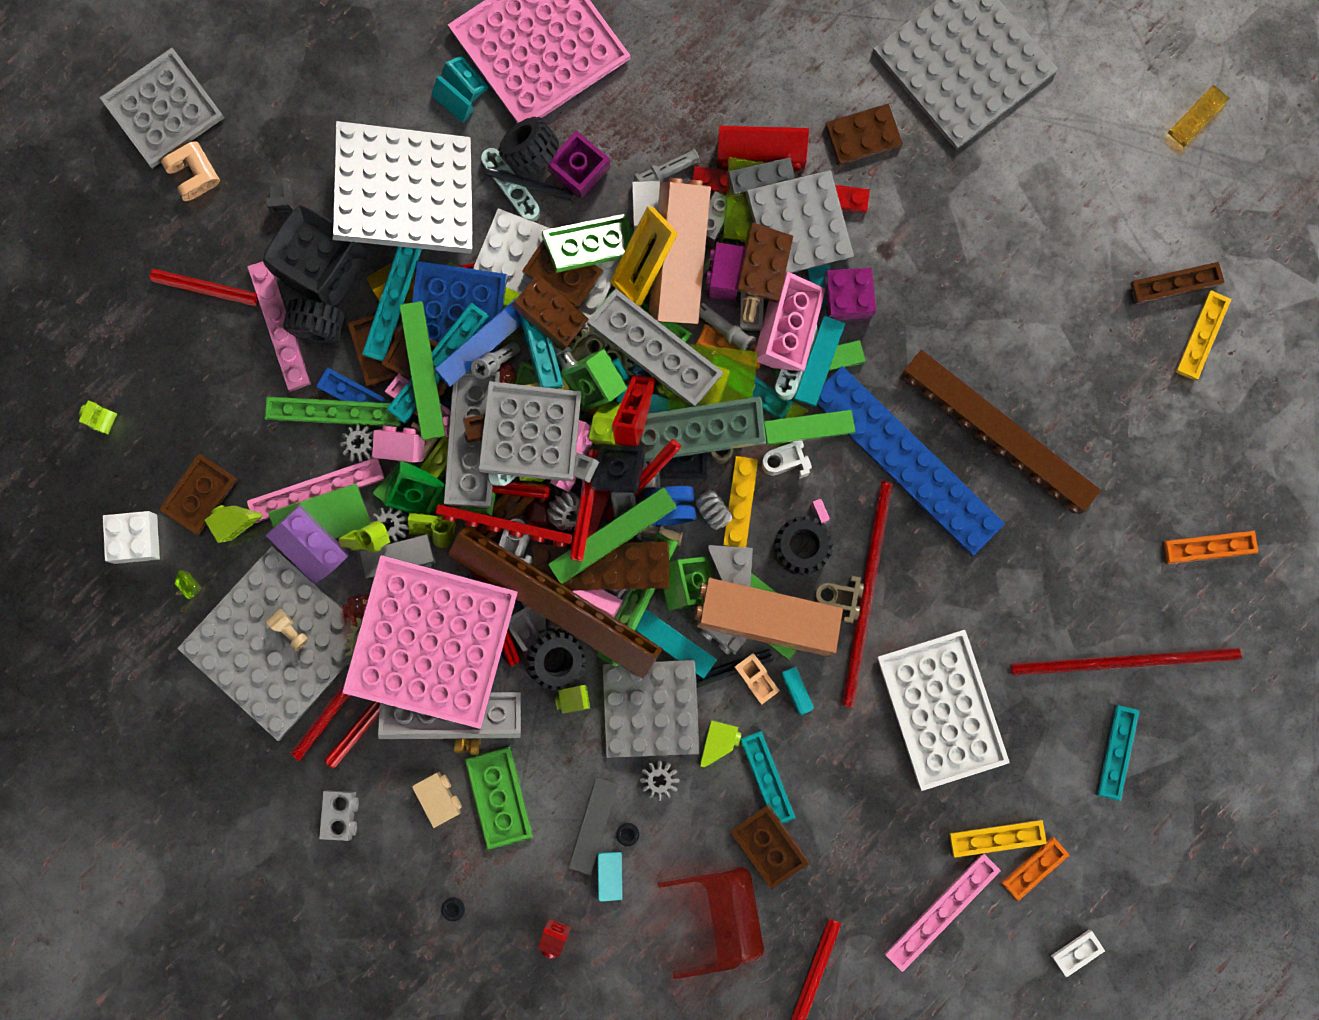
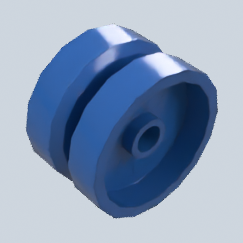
[644,486,696,526]

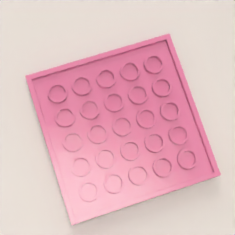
[448,0,631,123]
[342,555,518,729]

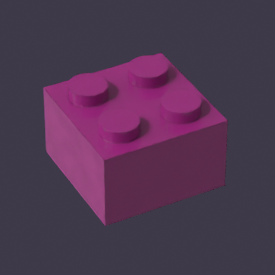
[547,130,611,200]
[705,243,744,302]
[824,267,876,320]

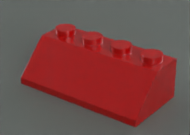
[717,126,809,172]

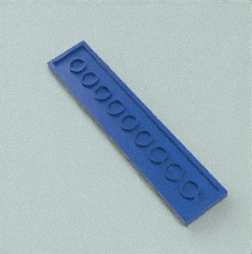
[817,366,1005,556]

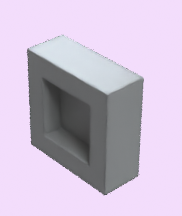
[573,452,599,483]

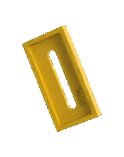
[610,206,678,307]

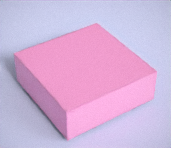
[811,499,830,524]

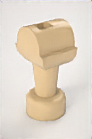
[266,608,309,652]

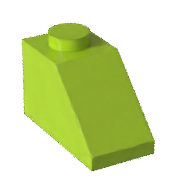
[589,401,621,446]
[205,505,263,543]
[555,685,591,714]
[700,721,741,767]

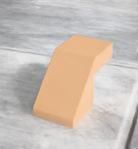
[735,653,780,705]

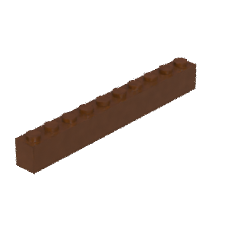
[901,349,1102,514]
[448,526,663,679]

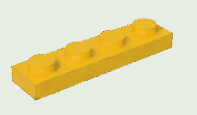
[1175,290,1231,381]
[723,456,758,548]
[949,820,1047,858]

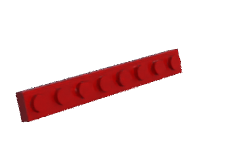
[693,166,870,213]

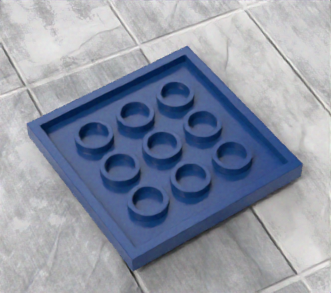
[412,261,508,364]

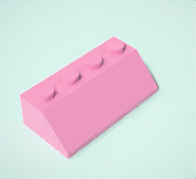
[753,272,825,371]

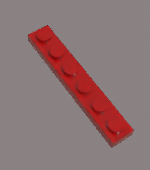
[436,504,573,548]

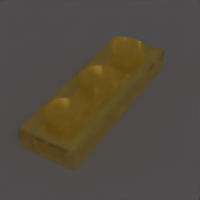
[1168,84,1230,147]

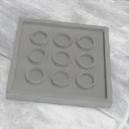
[100,48,225,168]
[745,170,854,273]
[479,381,581,482]
[603,660,700,758]

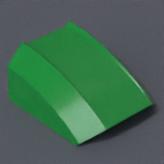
[384,461,445,515]

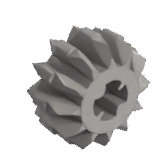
[340,424,374,463]
[696,490,732,530]
[546,491,580,531]
[370,507,409,545]
[640,760,679,801]

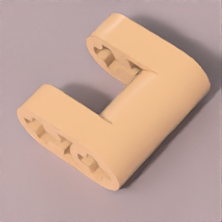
[161,142,220,201]

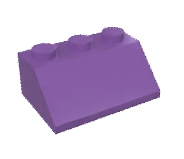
[266,504,348,584]

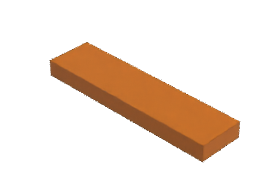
[1163,531,1259,564]

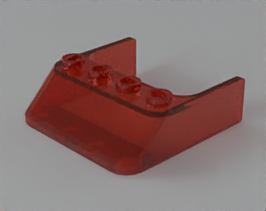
[658,867,764,979]

